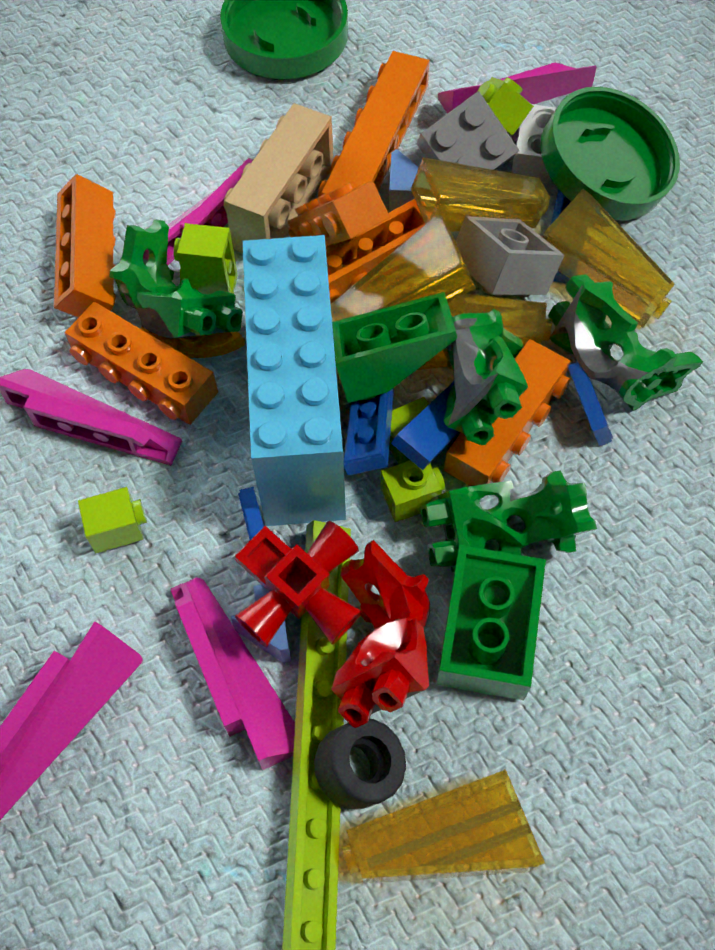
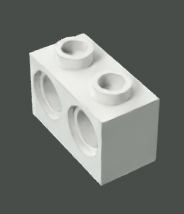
[511,104,556,184]

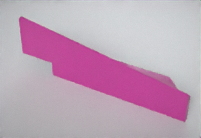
[438,62,597,114]
[170,578,295,770]

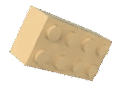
[224,103,333,253]

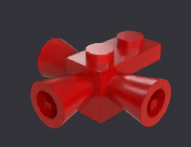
[235,521,362,647]

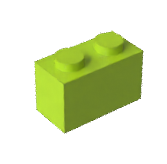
[174,223,238,294]

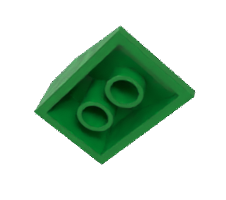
[332,292,458,403]
[436,545,546,701]

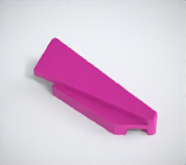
[143,158,254,265]
[0,369,182,466]
[0,622,143,820]

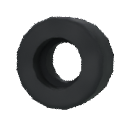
[314,718,406,809]

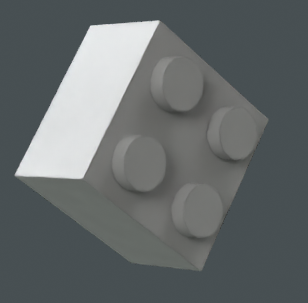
[416,91,520,200]
[450,216,564,297]

